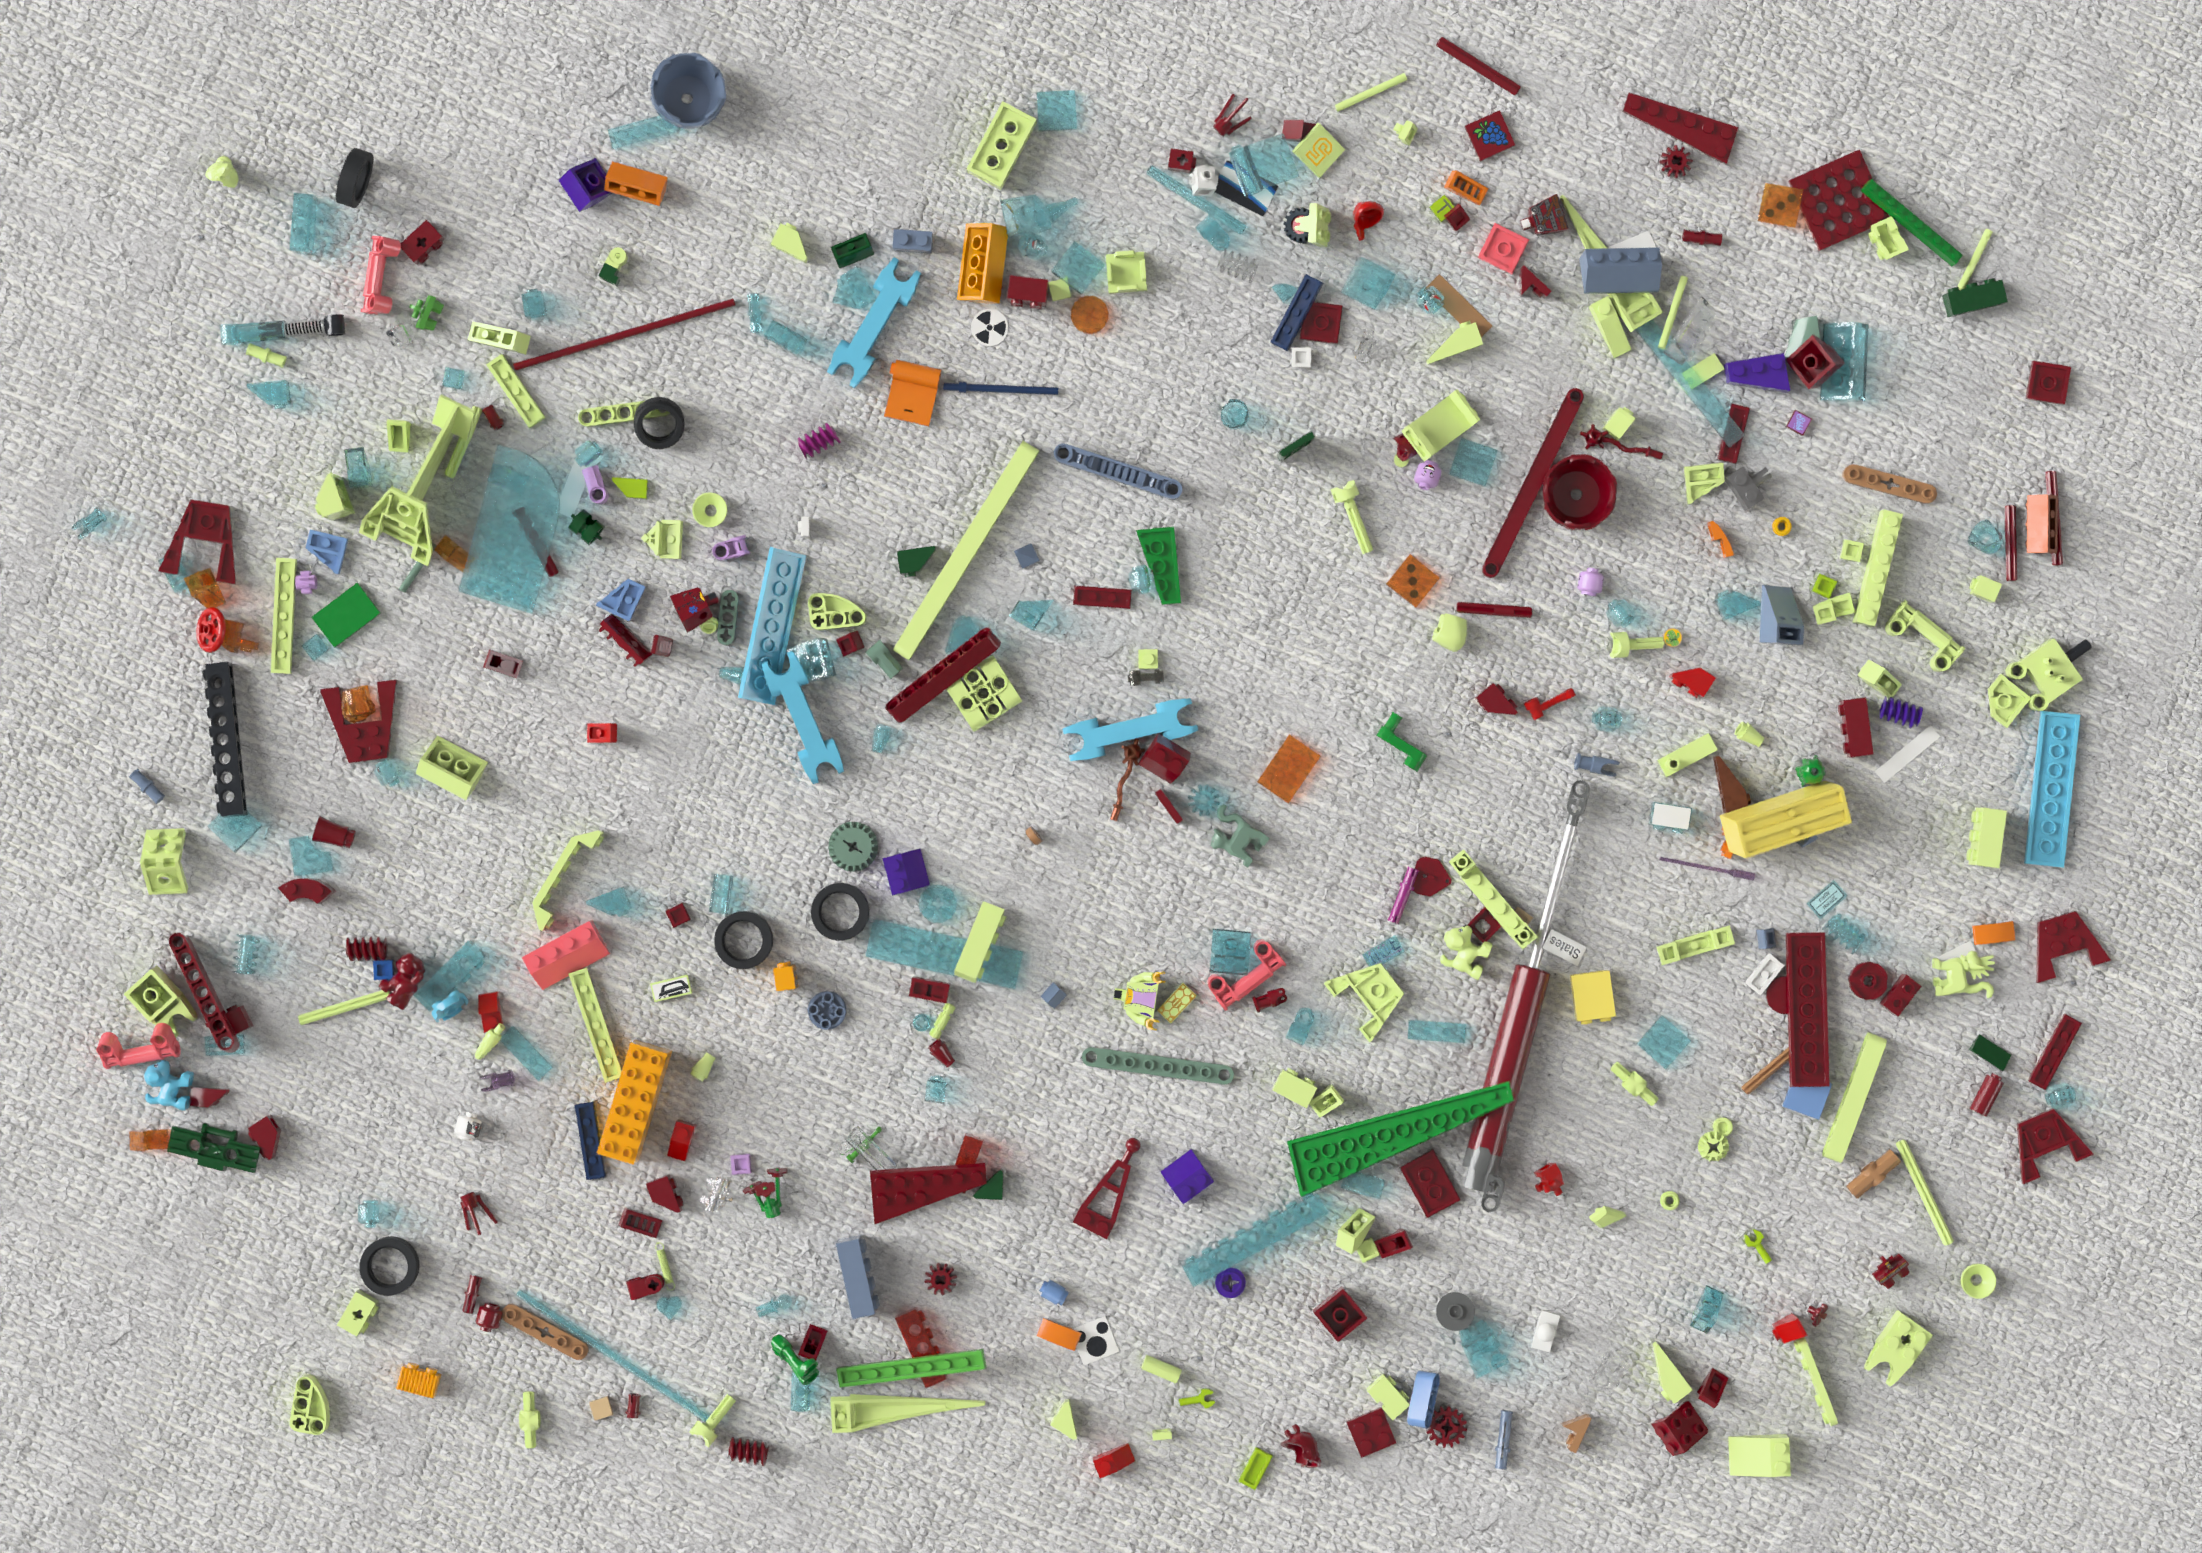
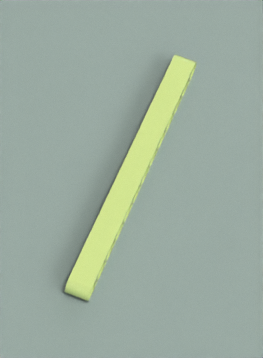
[893,440,1040,660]

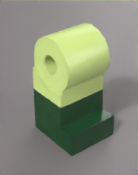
[598,247,628,287]

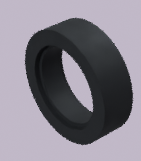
[336,147,374,208]
[811,883,870,941]
[714,911,773,969]
[359,1236,420,1296]

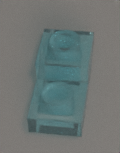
[1341,1172,1386,1199]

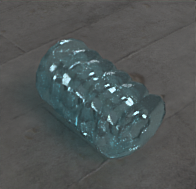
[1822,913,1865,954]
[232,934,260,975]

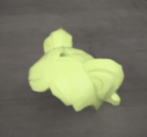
[205,156,238,188]

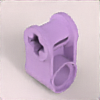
[712,535,751,561]

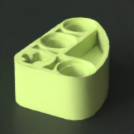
[808,593,867,630]
[290,1374,330,1435]

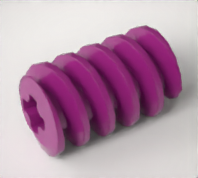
[798,423,841,460]

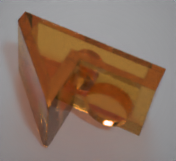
[129,1129,169,1151]

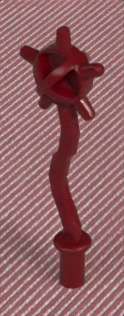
[1580,424,1663,460]

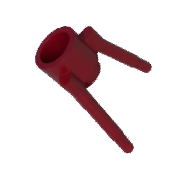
[1213,94,1252,137]
[460,1191,498,1235]

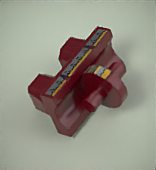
[1872,1254,1910,1289]

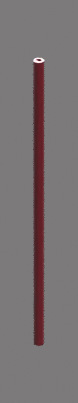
[513,298,736,371]

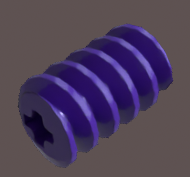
[1879,696,1923,729]

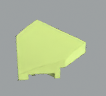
[641,520,683,559]

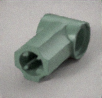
[866,639,903,679]

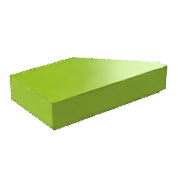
[612,477,648,499]

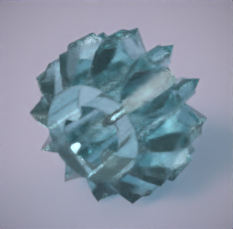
[1188,784,1220,816]

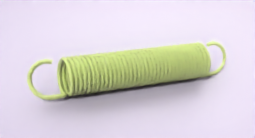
[655,1242,675,1291]

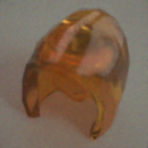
[341,685,376,723]

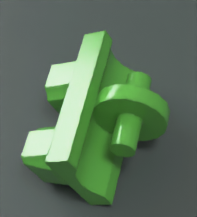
[409,295,444,331]

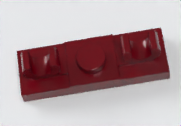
[599,614,652,667]

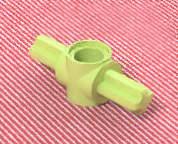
[1610,1062,1658,1106]
[519,1391,541,1449]

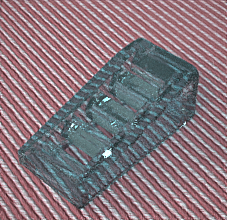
[158,557,194,594]

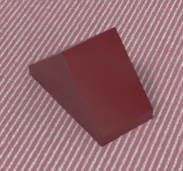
[798,1324,828,1360]

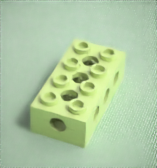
[966,101,1037,190]

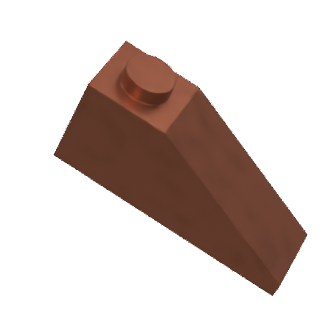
[1713,756,1751,813]

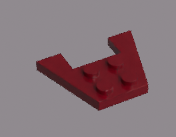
[2036,911,2111,983]
[2017,1108,2094,1184]

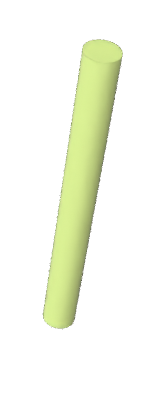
[1335,73,1407,112]
[1957,229,1993,290]
[1658,276,1688,349]

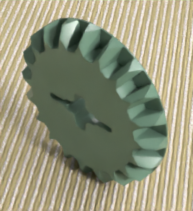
[828,822,878,872]

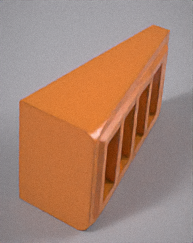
[1444,170,1489,206]

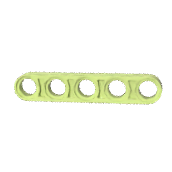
[578,401,670,427]

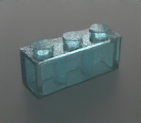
[289,193,318,255]

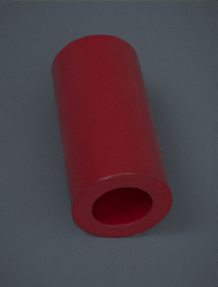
[1969,1073,2004,1117]

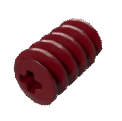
[346,936,388,962]
[728,1437,769,1466]

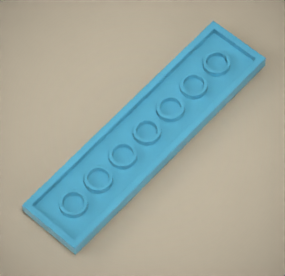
[738,547,806,705]
[2024,711,2080,868]

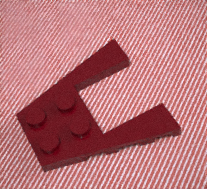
[158,499,236,585]
[320,680,397,763]

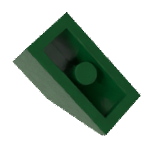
[897,546,936,578]

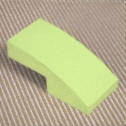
[1813,593,1855,625]

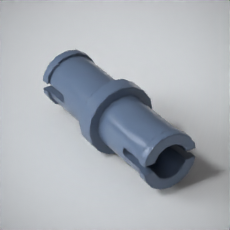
[129,769,165,804]

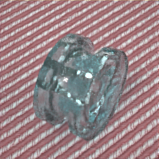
[913,1014,931,1032]

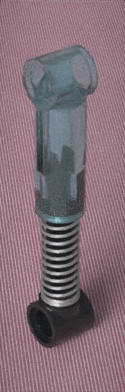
[220,314,345,345]

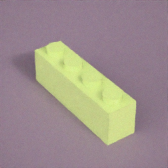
[954,901,1006,983]

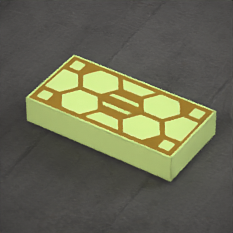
[1157,983,1197,1023]

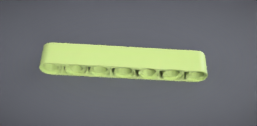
[1822,1032,1887,1163]

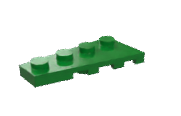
[1136,526,1181,605]

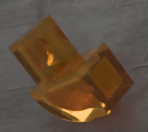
[222,619,259,653]

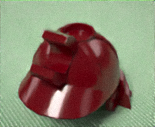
[1280,1424,1321,1468]

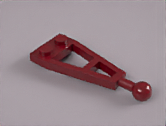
[1073,1138,1141,1239]

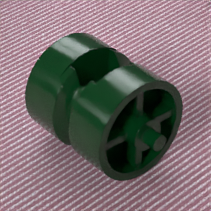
[568,509,605,545]

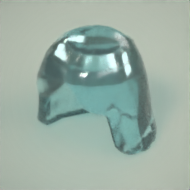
[1967,519,2003,555]

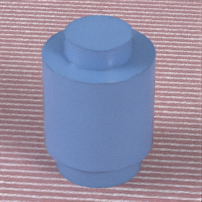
[1039,1280,1069,1306]

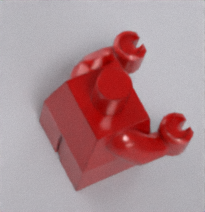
[1534,1163,1564,1196]

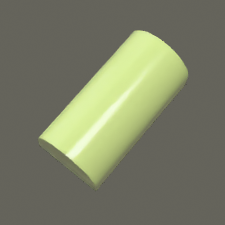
[1141,1354,1182,1383]

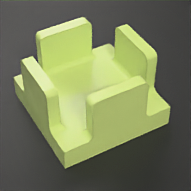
[1106,250,1147,294]

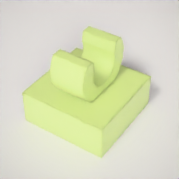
[1393,120,1418,146]

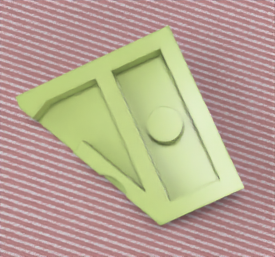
[1684,462,1725,504]

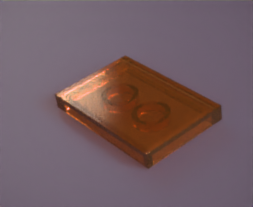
[1257,734,1321,803]

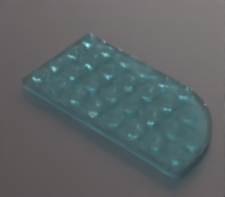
[458,444,560,614]

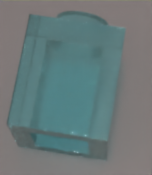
[521,289,547,319]

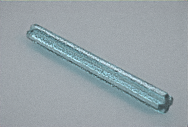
[1146,165,1246,234]

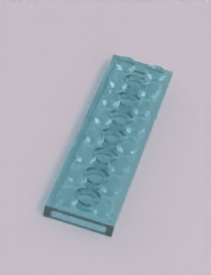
[865,919,1024,989]

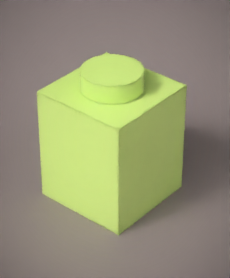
[1969,575,2002,603]

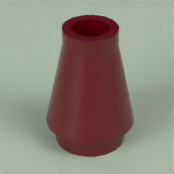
[928,1039,955,1068]

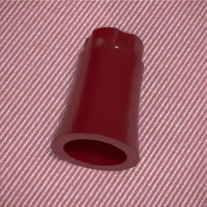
[312,816,356,849]

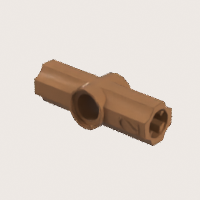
[1846,1149,1901,1199]

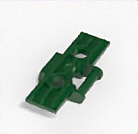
[167,1123,261,1173]

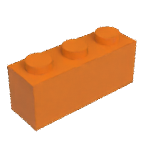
[604,161,668,206]

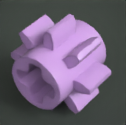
[295,571,317,594]

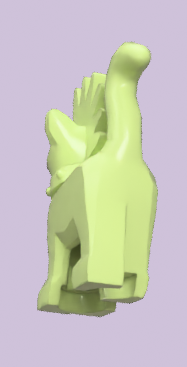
[1932,951,1995,998]

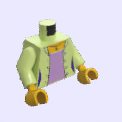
[1113,971,1166,1031]

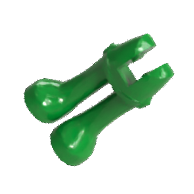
[771,1334,820,1385]

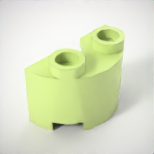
[1868,216,1909,260]

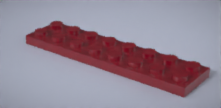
[1785,932,1830,1087]

